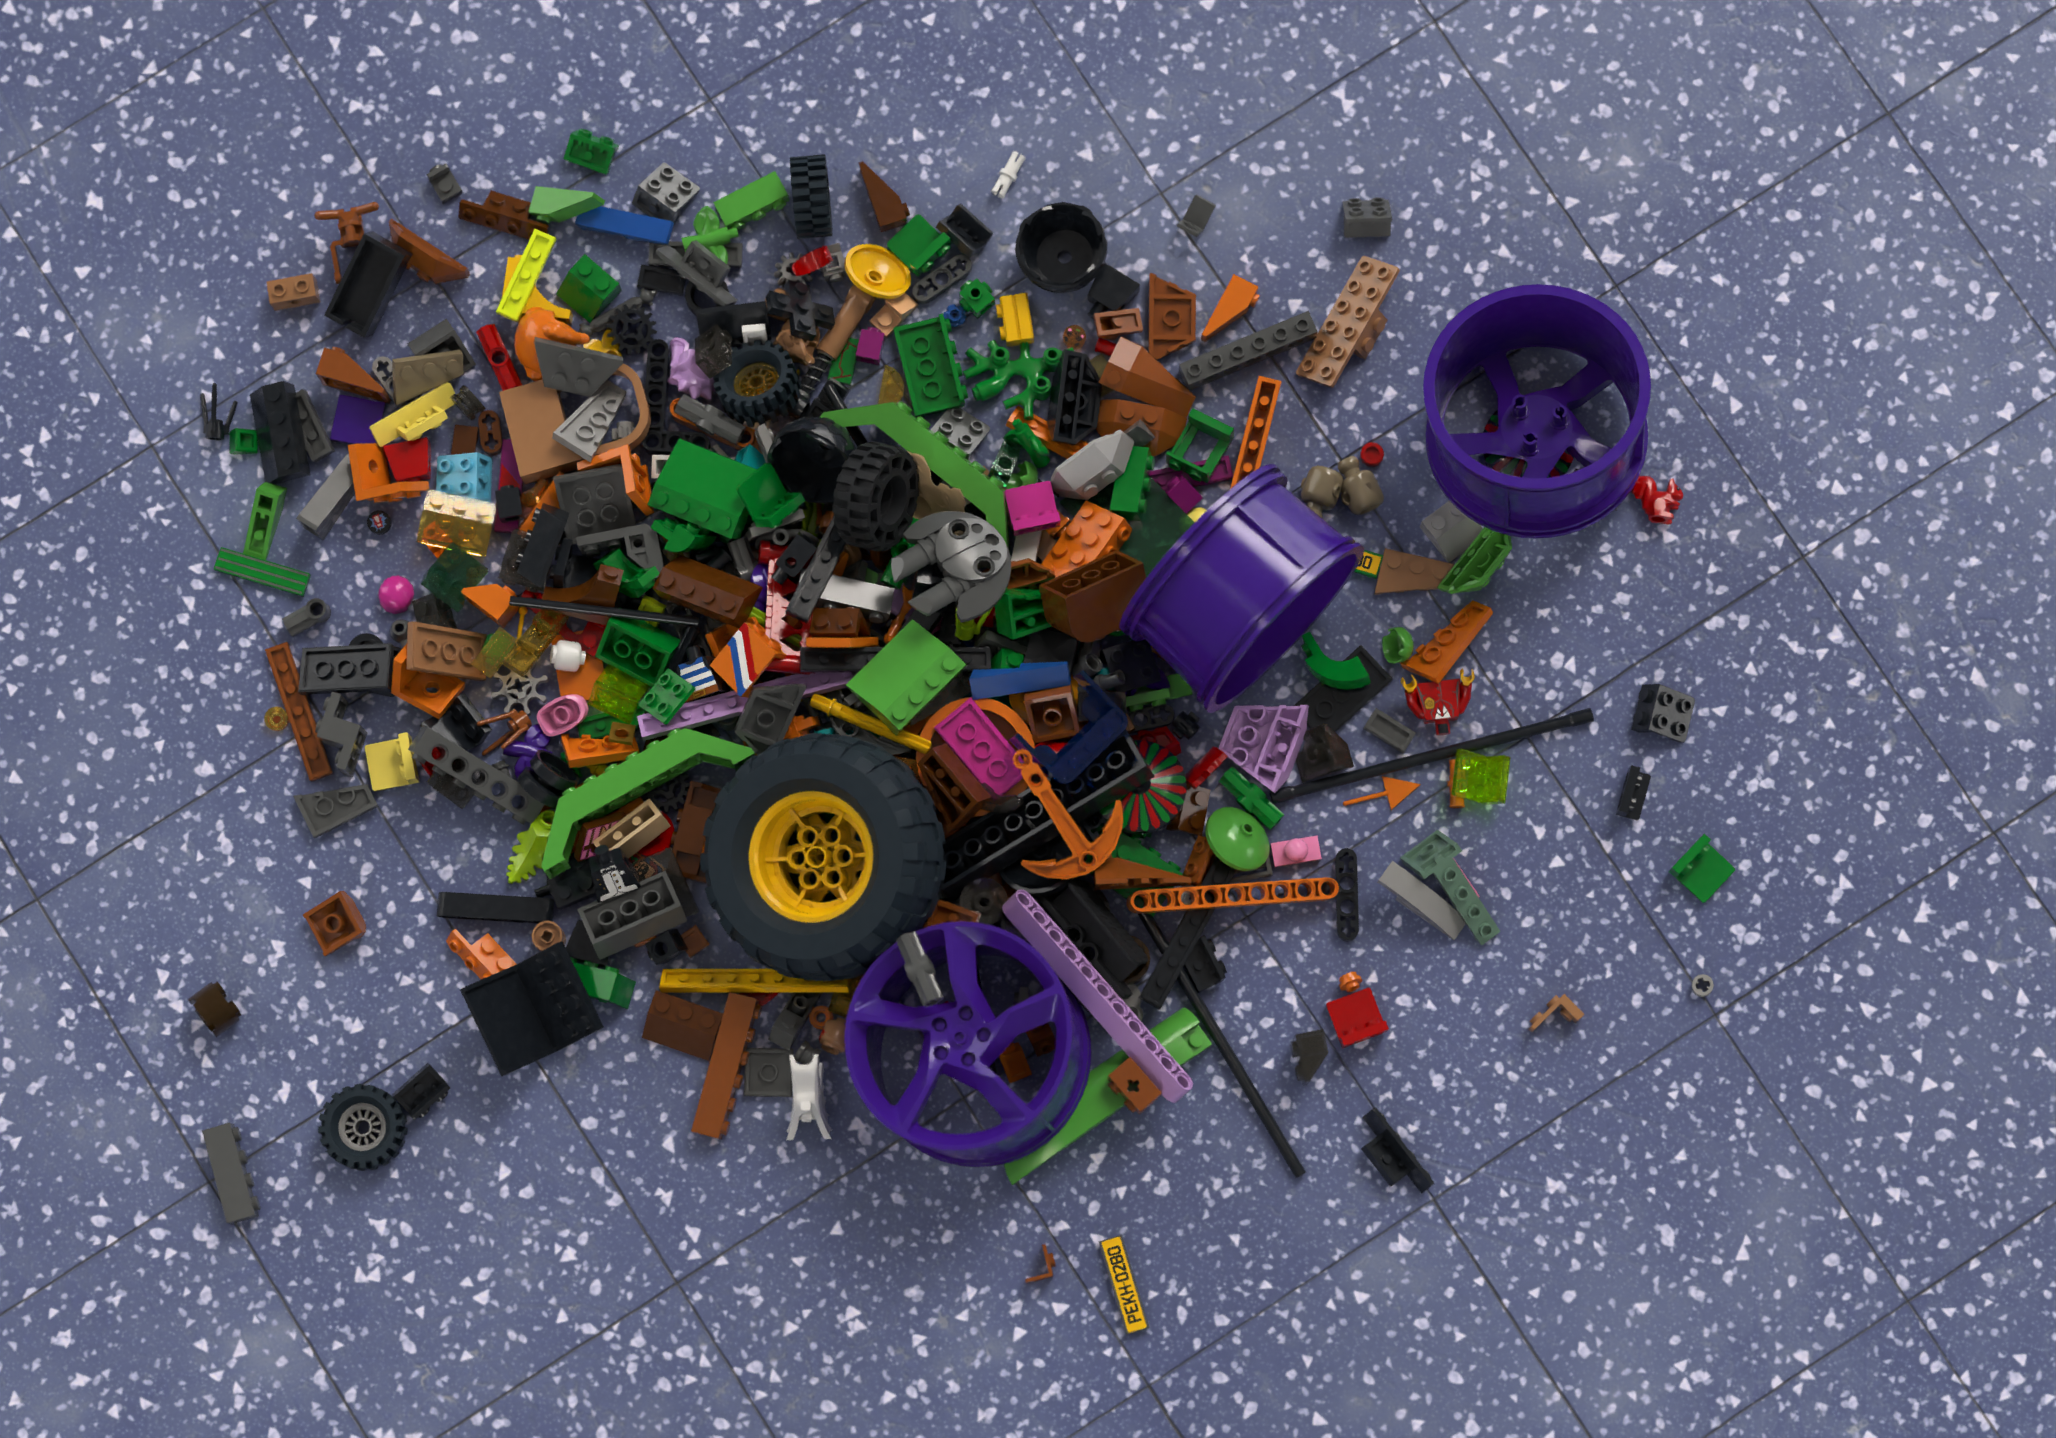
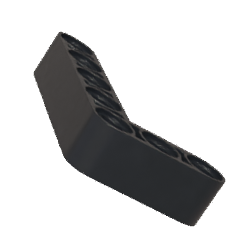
[642,339,711,455]

